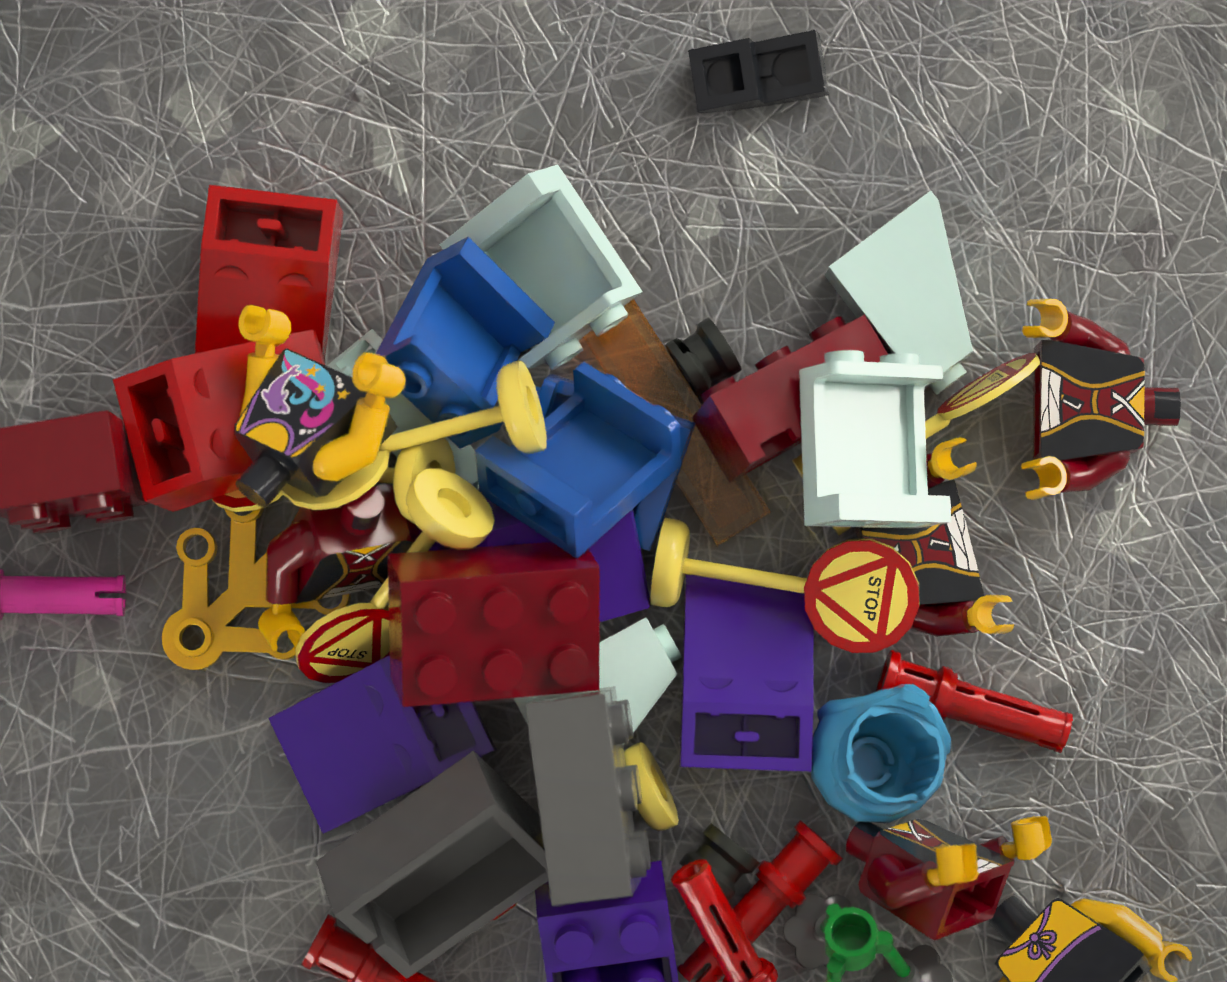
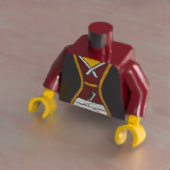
[1021,299,1181,500]
[855,437,1014,637]
[258,483,422,652]
[846,816,1052,941]

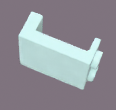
[439,165,642,370]
[799,350,951,529]

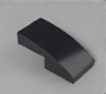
[688,30,829,114]

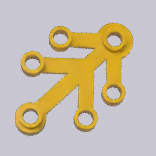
[162,507,351,670]

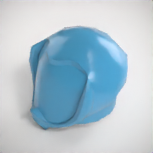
[811,684,951,824]

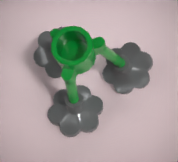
[783,894,953,982]

